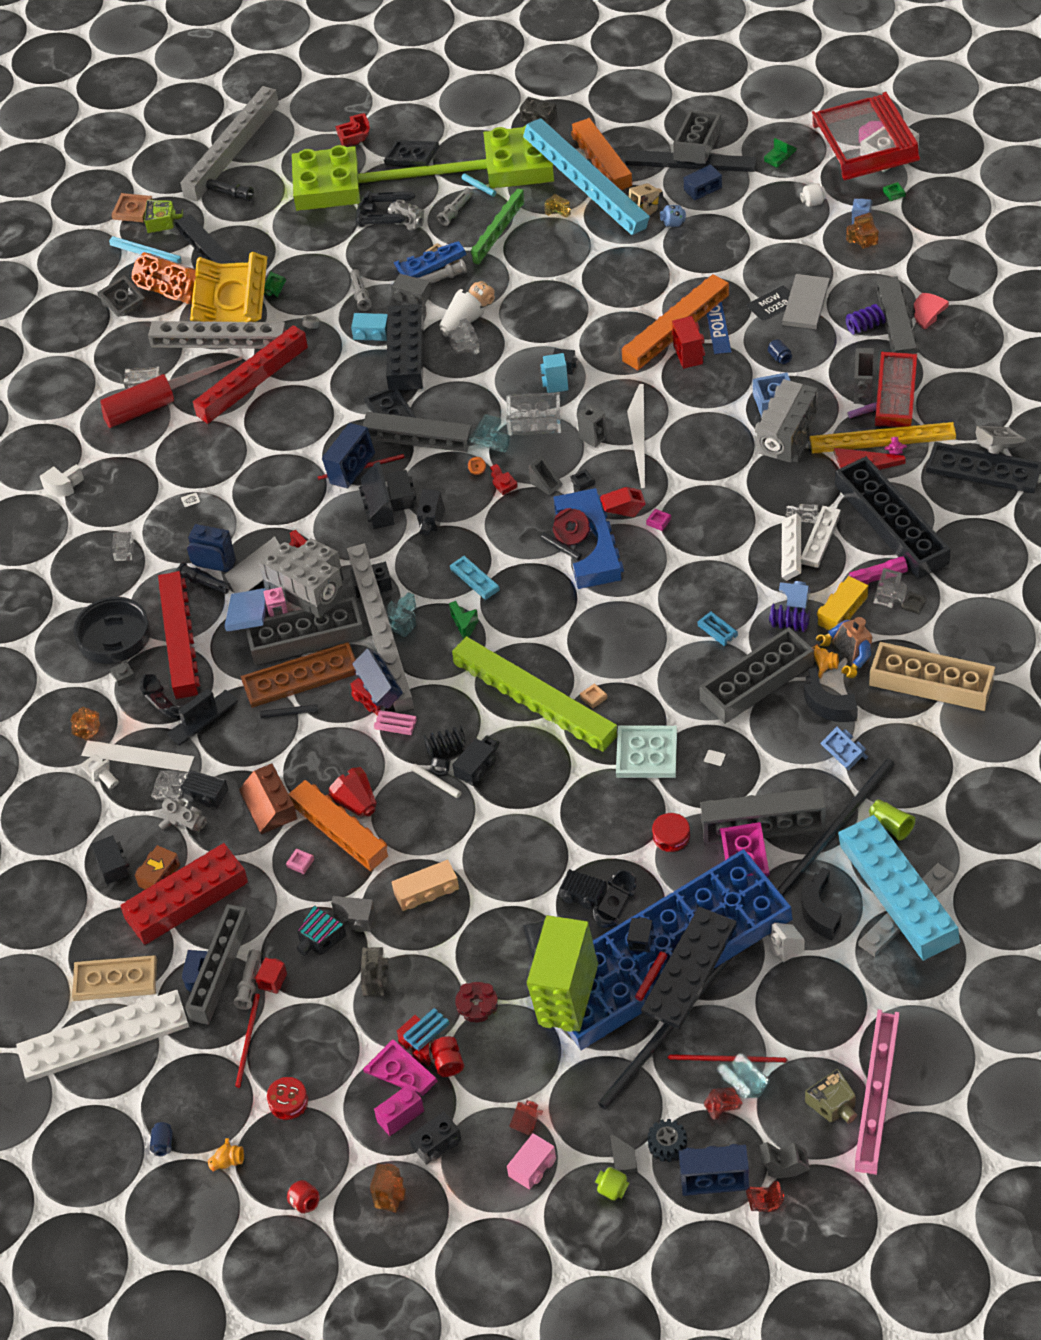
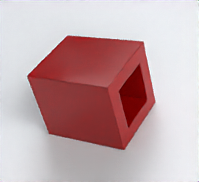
[255,957,287,994]

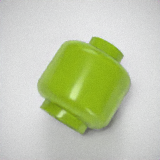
[595,1167,629,1201]

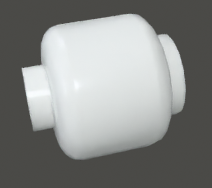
[800,183,826,207]

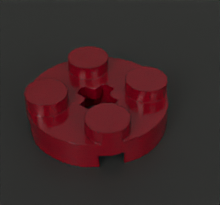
[553,508,590,546]
[455,982,498,1023]

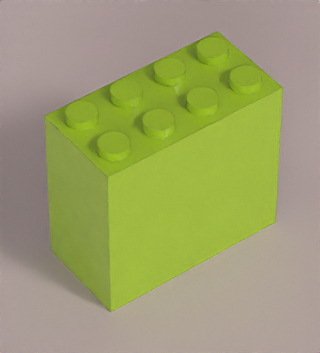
[527,915,598,1032]

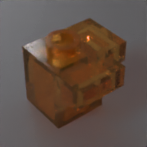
[846,212,879,249]

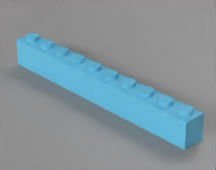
[523,118,650,235]

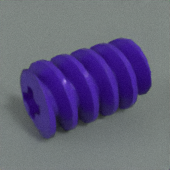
[846,304,886,335]
[769,603,810,633]

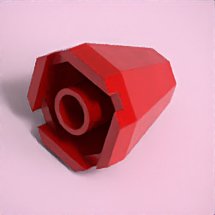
[329,767,377,817]

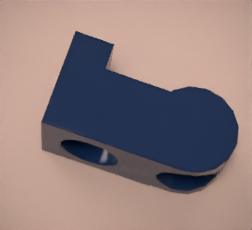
[182,950,208,992]

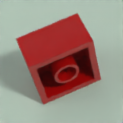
[672,316,705,369]

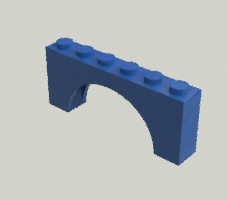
[553,488,624,589]

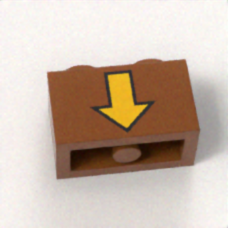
[135,845,180,889]

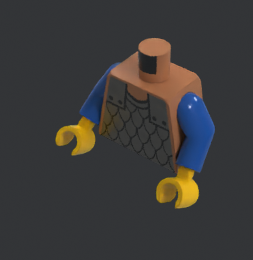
[816,617,873,678]

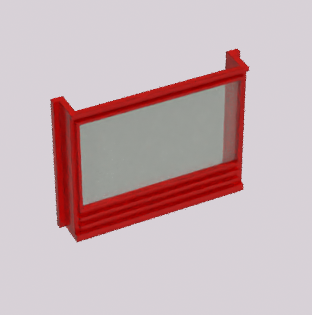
[812,92,920,180]

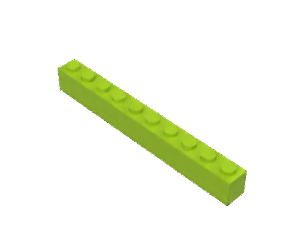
[452,636,618,752]

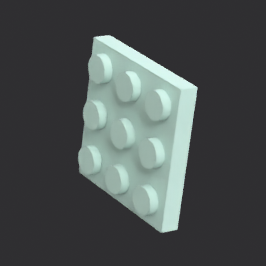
[616,726,677,778]

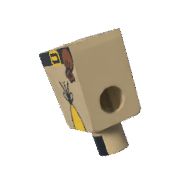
[629,183,663,215]

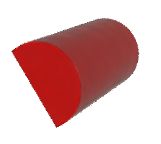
[100,374,174,428]

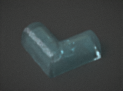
[470,414,510,453]

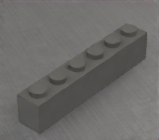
[877,276,919,354]
[363,412,471,452]
[185,904,250,1025]

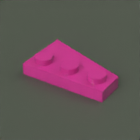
[363,1039,437,1096]

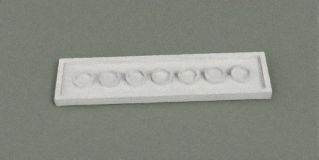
[16,990,189,1082]

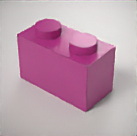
[374,1084,424,1136]

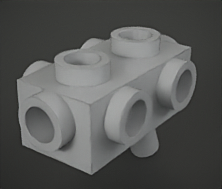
[388,200,424,230]
[159,798,207,832]

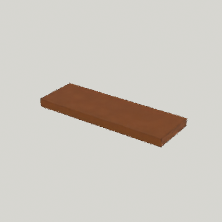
[240,642,356,708]

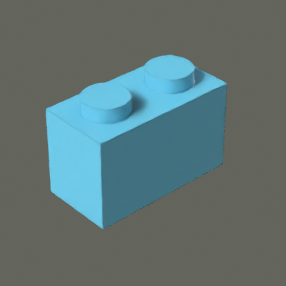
[351,313,388,341]
[540,353,568,393]

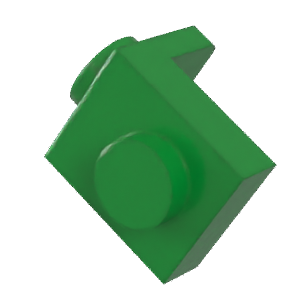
[264,272,287,297]

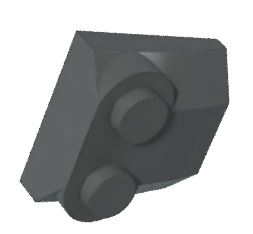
[97,275,145,317]

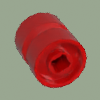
[430,1036,464,1077]

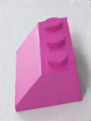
[720,822,770,877]

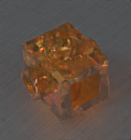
[71,706,100,740]

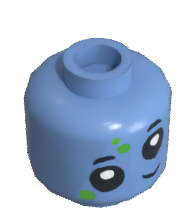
[660,205,686,227]

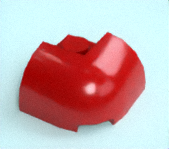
[335,113,370,147]

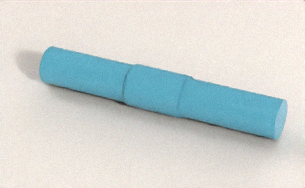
[462,173,496,197]

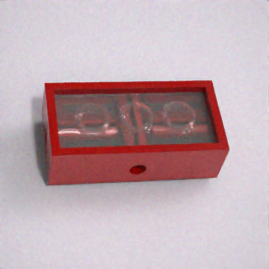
[875,352,917,427]

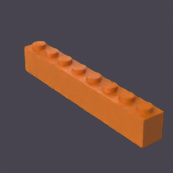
[622,274,729,370]

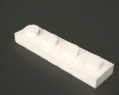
[801,506,841,568]
[782,513,801,581]

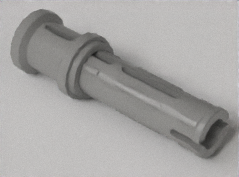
[437,187,474,226]
[419,259,467,284]
[350,269,372,311]
[233,949,261,1010]

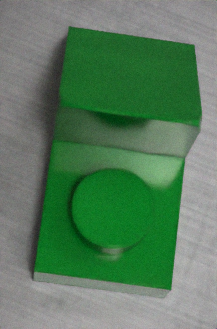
[764,138,797,168]
[449,601,478,639]

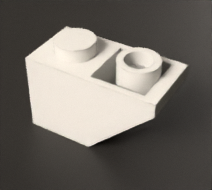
[770,923,805,963]

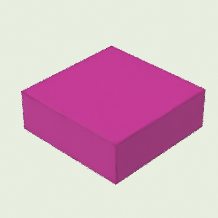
[646,509,671,531]

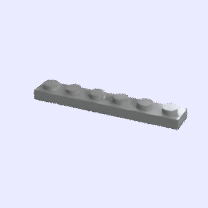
[858,863,954,957]

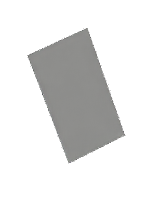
[224,537,280,593]

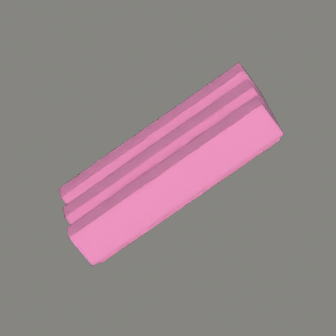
[374,710,417,735]

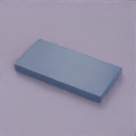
[225,588,267,632]

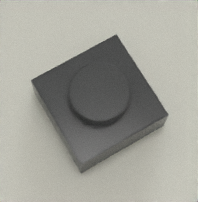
[109,661,135,686]

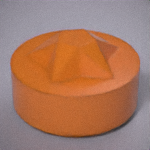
[468,457,486,475]

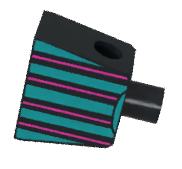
[296,905,346,956]

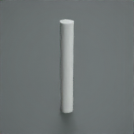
[411,764,461,798]

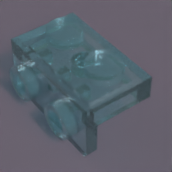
[717,1053,770,1099]

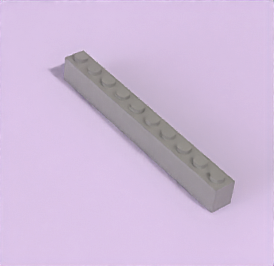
[180,86,279,201]
[347,543,414,713]

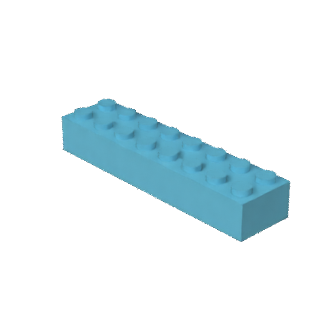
[838,815,960,961]

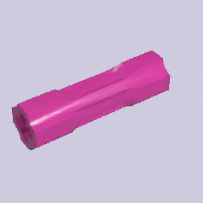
[849,557,908,584]

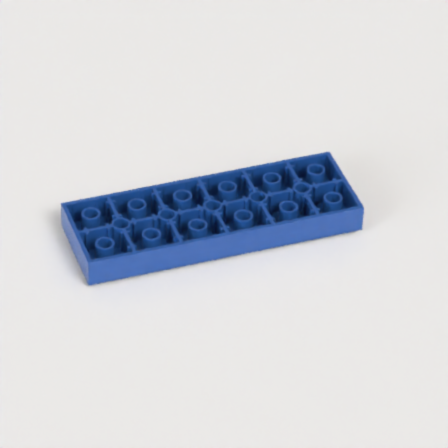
[567,849,793,1051]

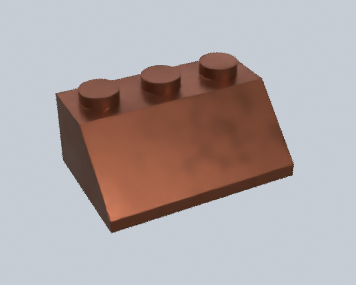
[239,763,297,834]

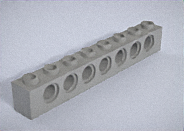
[148,321,286,349]

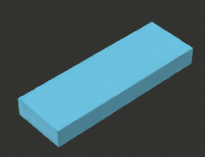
[450,556,500,600]

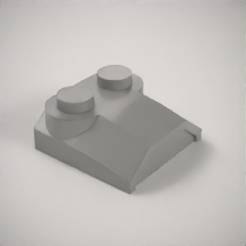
[975,426,1026,454]

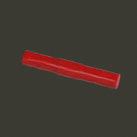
[635,952,667,1001]

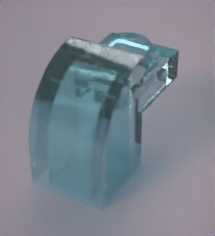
[387,592,417,637]

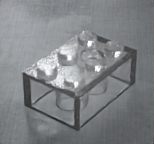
[506,392,561,436]

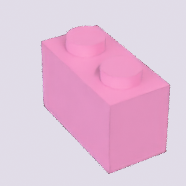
[507,1133,556,1190]

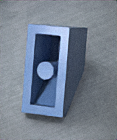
[852,199,872,226]

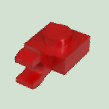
[490,464,518,496]

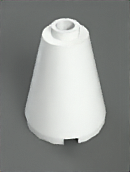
[439,289,484,337]

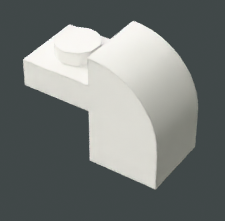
[40,464,84,497]

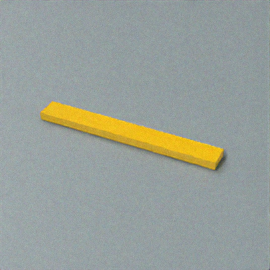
[809,422,956,453]

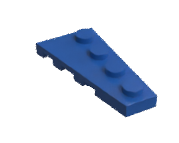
[393,241,467,278]

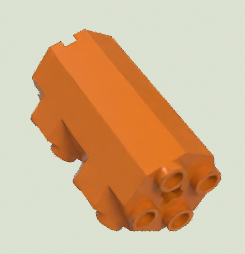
[132,252,196,304]

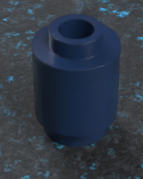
[767,339,792,365]
[150,1122,173,1157]

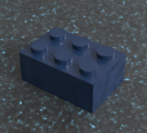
[321,423,375,489]
[679,1144,749,1196]

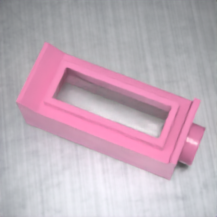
[263,587,288,617]

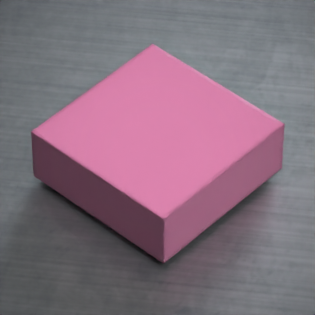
[286,849,314,874]

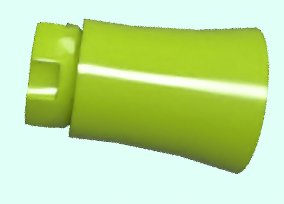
[869,799,915,840]

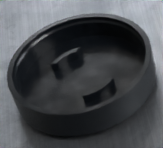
[74,597,151,664]

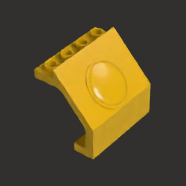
[190,252,267,322]

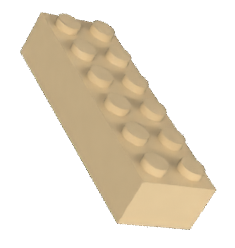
[869,642,995,711]

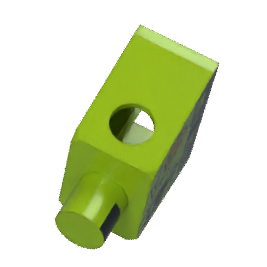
[145,200,183,233]

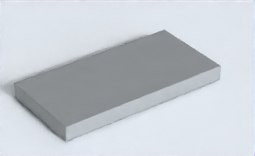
[782,274,830,329]

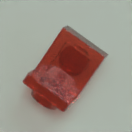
[704,1087,743,1120]
[509,1100,543,1135]
[746,1181,784,1212]

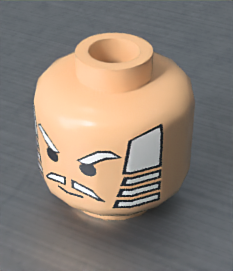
[469,281,495,307]

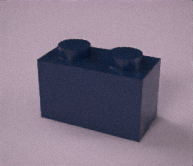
[683,165,722,200]

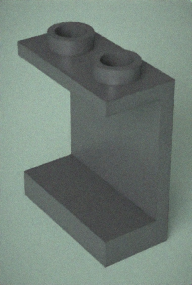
[854,348,874,404]

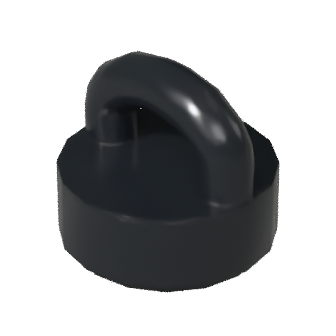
[430,757,451,776]

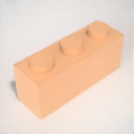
[392,860,459,911]

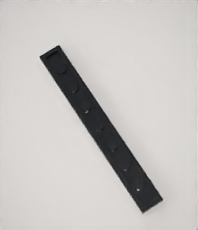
[625,150,757,172]

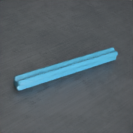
[109,236,182,264]

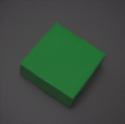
[883,182,906,201]

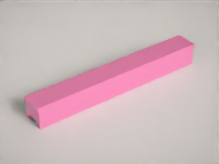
[855,1009,899,1175]

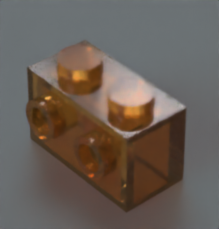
[370,1164,406,1212]

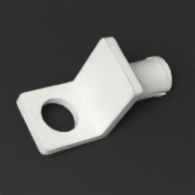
[81,754,119,790]

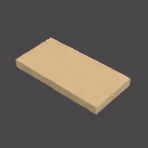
[72,955,157,1001]

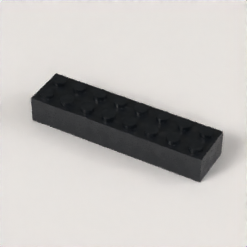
[835,456,951,579]

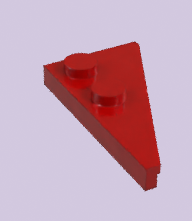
[834,448,906,470]

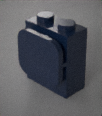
[187,524,236,572]

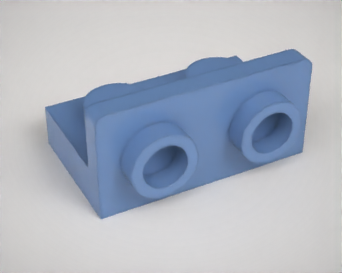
[820,727,868,771]

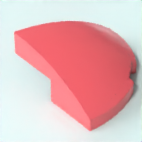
[913,293,949,329]

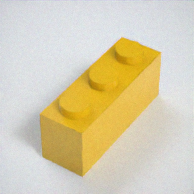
[817,576,868,630]

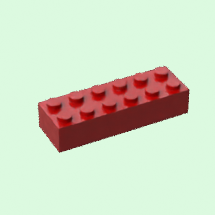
[120,843,249,945]

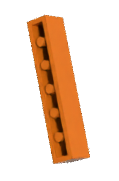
[571,118,632,190]
[289,780,388,871]

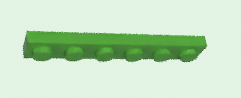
[471,188,524,265]

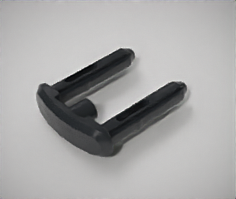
[355,190,416,227]

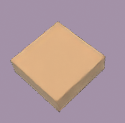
[580,683,607,709]

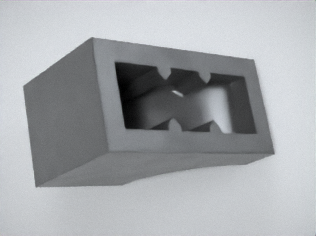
[331,896,375,932]

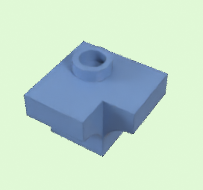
[779,581,810,611]

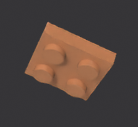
[112,193,153,222]

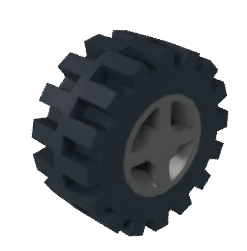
[647,1119,687,1162]

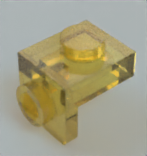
[544,194,571,218]

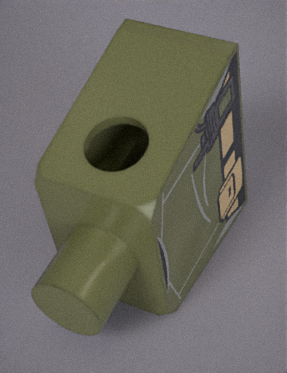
[805,1069,857,1124]

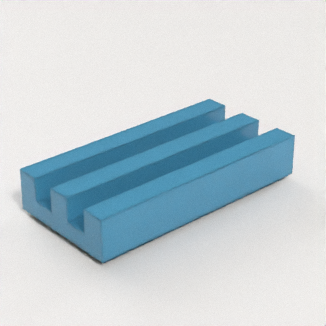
[697,611,738,646]
[403,1008,450,1051]

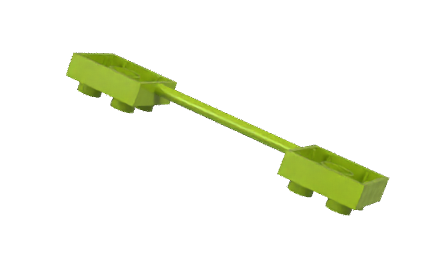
[292,125,554,211]

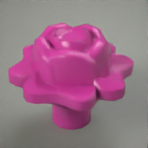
[884,437,907,455]

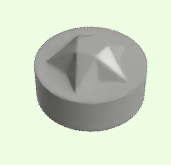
[302,315,320,329]

